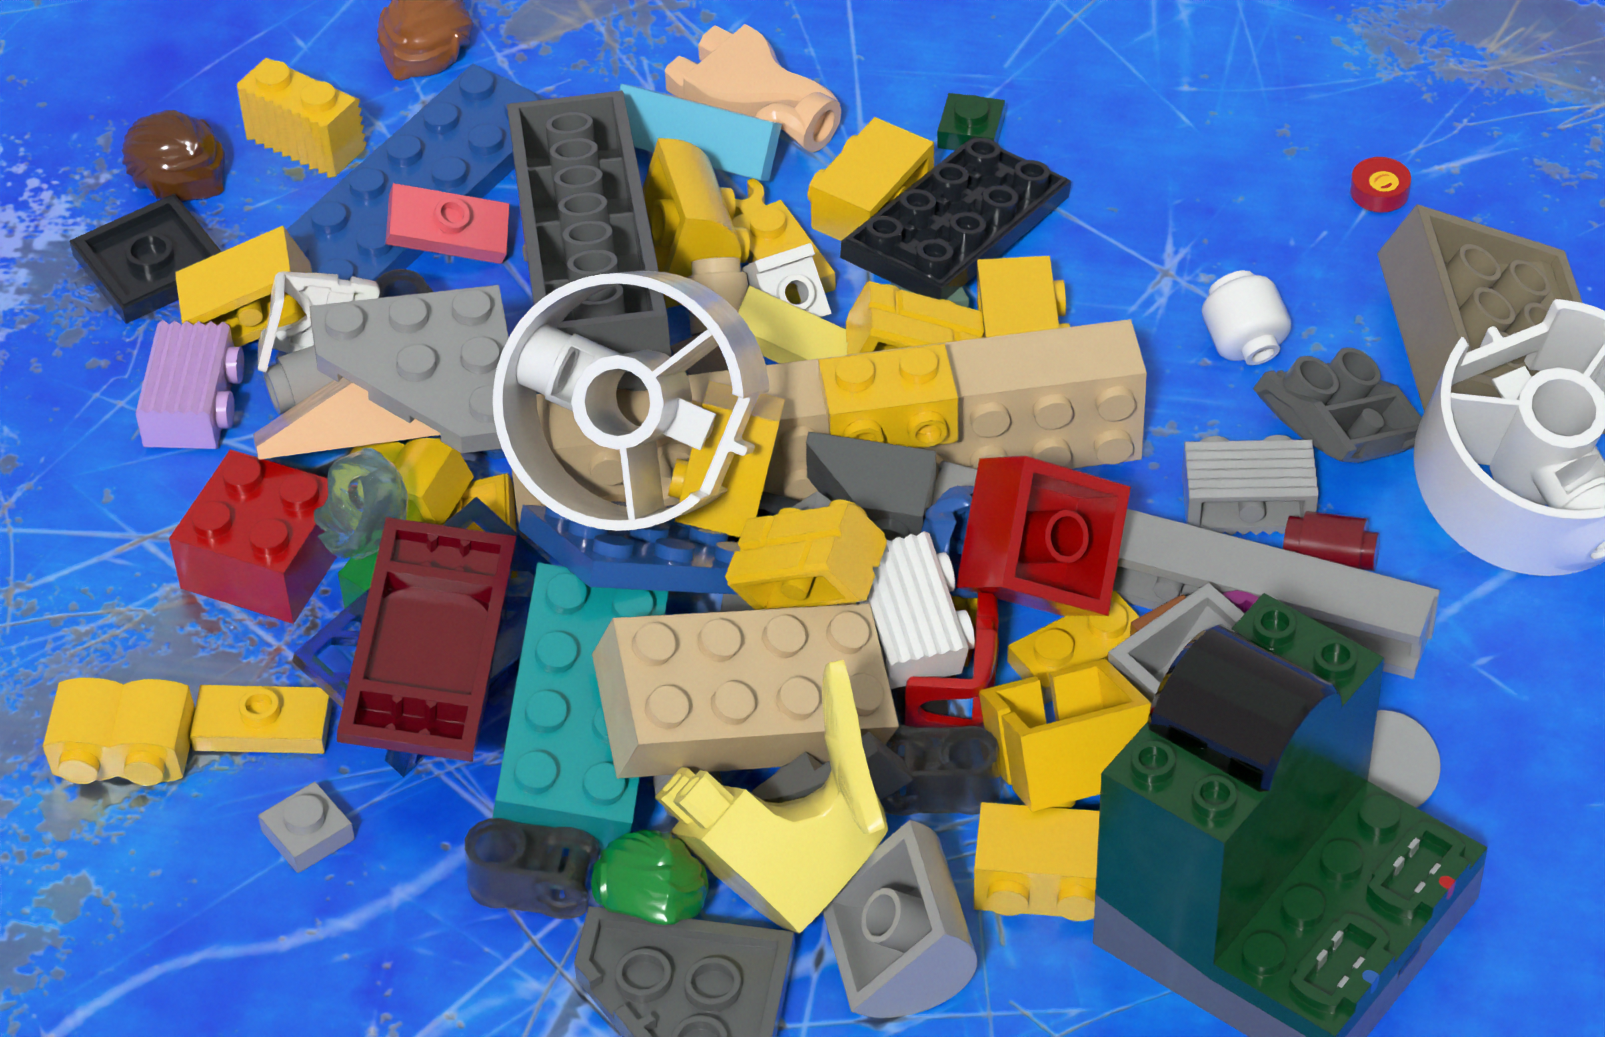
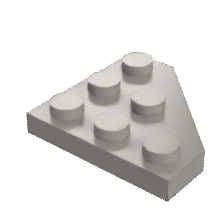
[309,285,509,453]

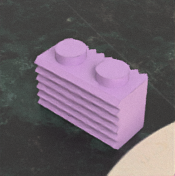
[136,320,244,449]

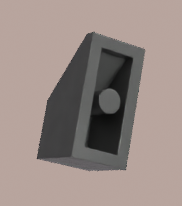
[806,431,937,541]

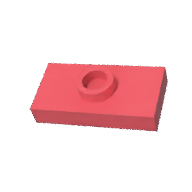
[385,183,509,264]

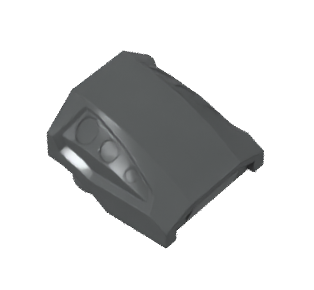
[1253,347,1422,463]

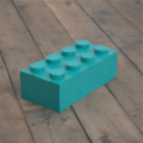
[489,562,668,854]

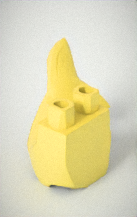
[655,660,888,933]

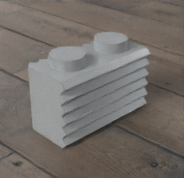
[1182,435,1318,535]

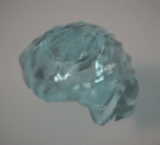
[314,448,408,560]

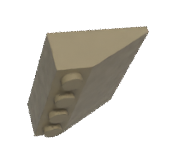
[1377,204,1605,434]

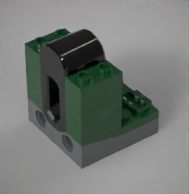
[1093,593,1488,1037]

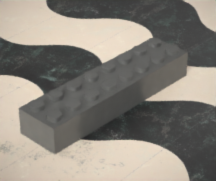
[507,90,671,391]

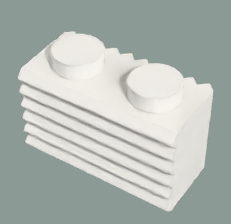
[856,531,975,689]

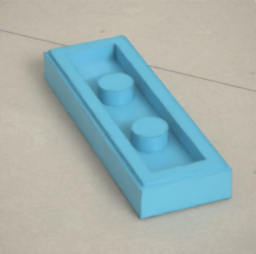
[619,84,782,181]

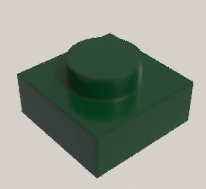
[937,93,1005,150]

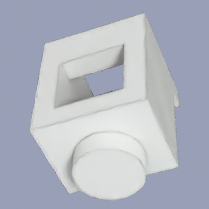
[741,243,832,318]

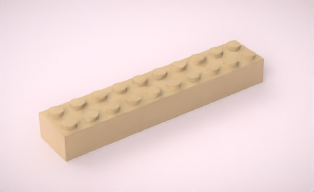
[511,319,1147,540]

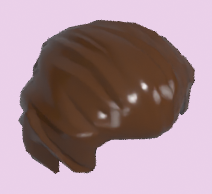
[122,110,225,201]

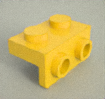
[818,343,958,448]

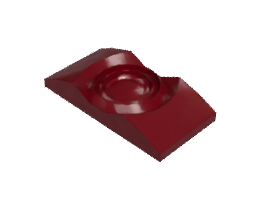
[337,517,516,762]

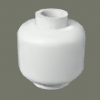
[1202,270,1291,365]

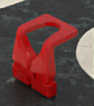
[905,592,999,737]

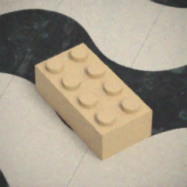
[592,604,899,779]

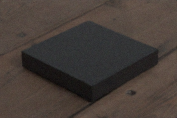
[69,194,222,324]

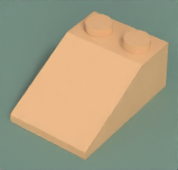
[253,377,441,459]

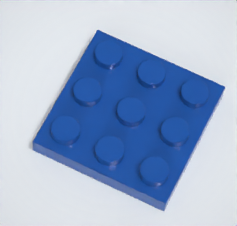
[519,501,741,595]

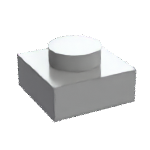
[258,781,355,873]

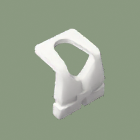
[258,271,380,373]

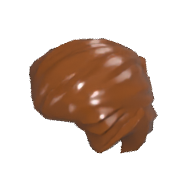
[377,0,474,81]

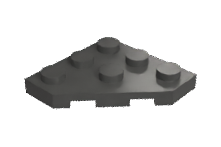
[574,906,795,1037]

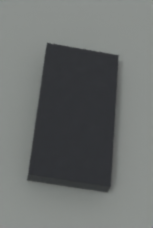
[840,136,1071,300]

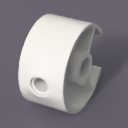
[493,271,769,531]
[1414,299,1605,576]

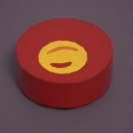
[1350,157,1411,212]

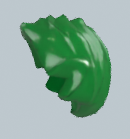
[591,829,708,925]

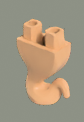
[665,24,841,152]

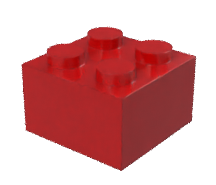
[169,449,352,624]
[956,456,1131,616]

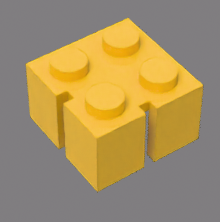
[979,658,1155,812]

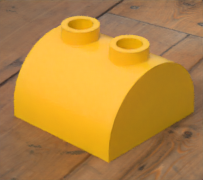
[642,138,750,308]

